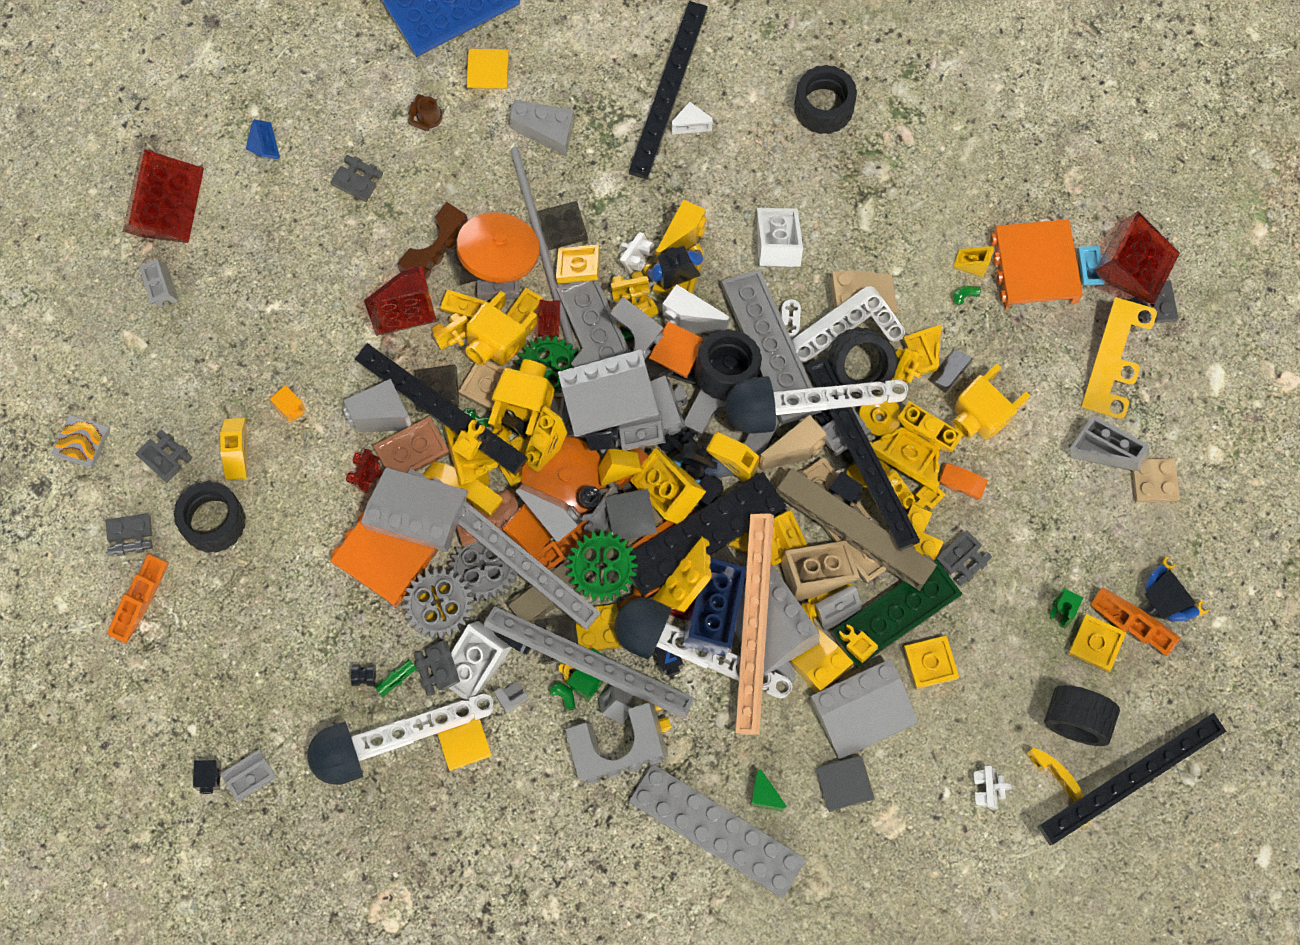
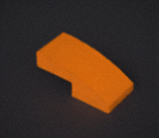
[938,463,988,500]

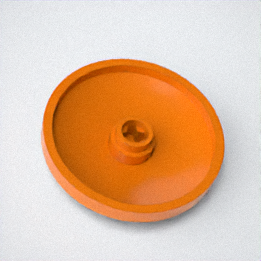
[456,212,540,283]
[521,437,606,518]

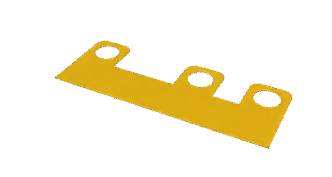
[1081,297,1157,419]

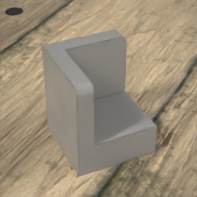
[494,682,529,714]
[599,686,635,724]

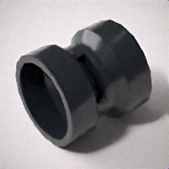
[576,486,601,509]
[351,664,376,687]

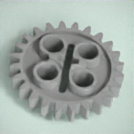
[448,541,518,603]
[403,568,475,639]

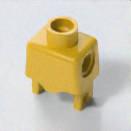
[465,291,537,366]
[488,359,555,439]
[952,364,1031,440]

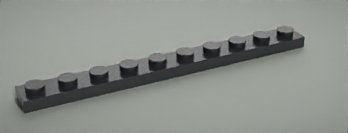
[629,1,708,180]
[355,343,528,476]
[806,357,920,551]
[1037,713,1227,846]

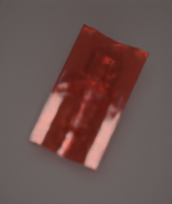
[538,299,561,338]
[346,449,383,493]

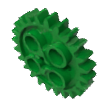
[514,335,579,393]
[566,530,638,602]

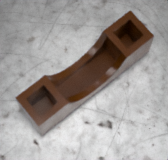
[397,202,468,285]

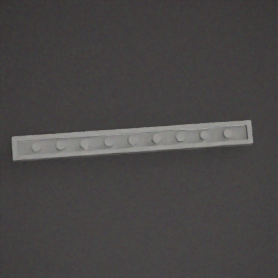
[433,477,601,631]
[484,606,695,719]

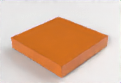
[649,321,704,378]
[502,503,553,558]

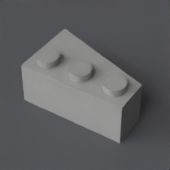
[510,100,574,157]
[1070,415,1150,471]

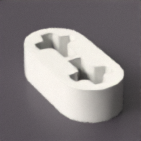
[781,299,801,339]

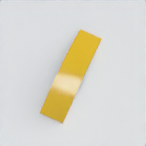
[423,461,503,517]
[1027,748,1091,827]

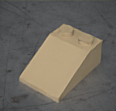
[830,270,898,317]
[759,415,827,470]
[781,540,860,600]

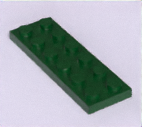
[831,559,963,668]

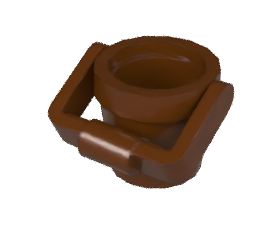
[408,94,443,131]

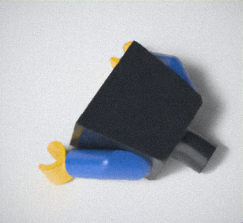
[643,243,704,290]
[1141,557,1209,622]

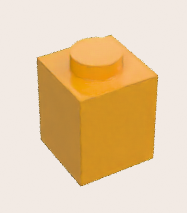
[270,385,306,423]

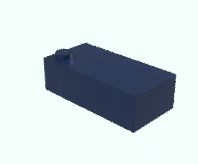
[682,558,746,657]

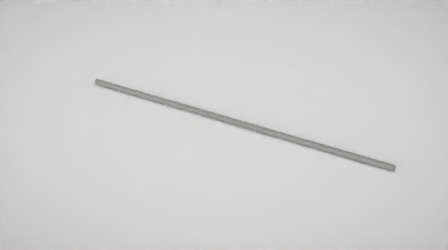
[511,147,619,494]

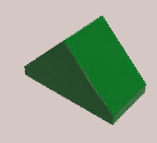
[751,769,787,812]

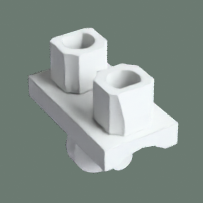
[619,232,656,274]
[974,766,1012,810]

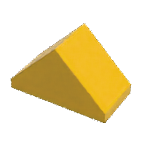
[953,246,994,278]
[598,449,642,486]

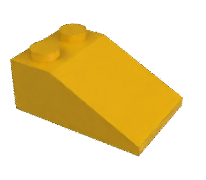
[656,199,707,264]
[630,447,706,524]
[789,624,853,693]

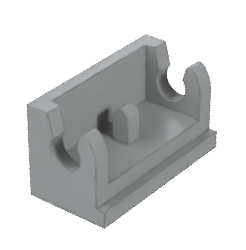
[139,259,179,307]
[581,486,618,532]

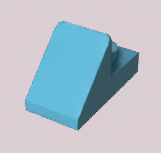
[1077,246,1105,285]

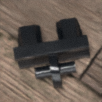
[660,428,698,466]
[675,442,718,480]

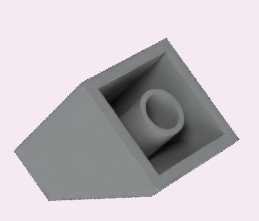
[343,379,411,432]

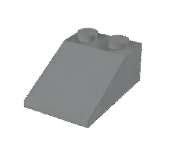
[516,483,580,542]

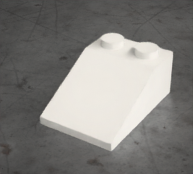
[757,208,803,267]
[662,284,729,334]
[449,621,512,701]

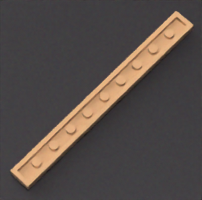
[736,514,774,735]

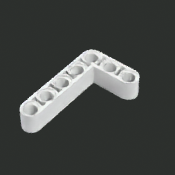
[792,286,905,361]

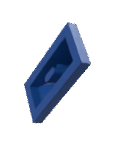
[246,119,280,159]

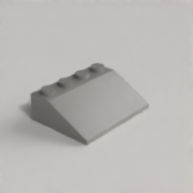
[558,349,659,437]
[361,468,468,552]
[734,565,820,676]
[809,659,918,760]

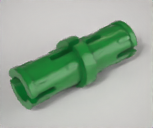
[374,658,417,698]

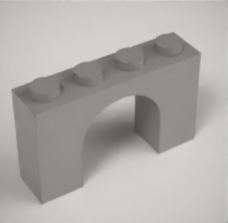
[571,297,664,367]
[601,376,686,455]
[683,388,780,462]
[566,703,669,785]

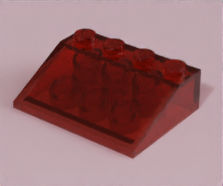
[122,149,204,243]
[1095,211,1180,304]
[364,266,437,336]

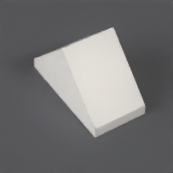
[672,102,713,135]

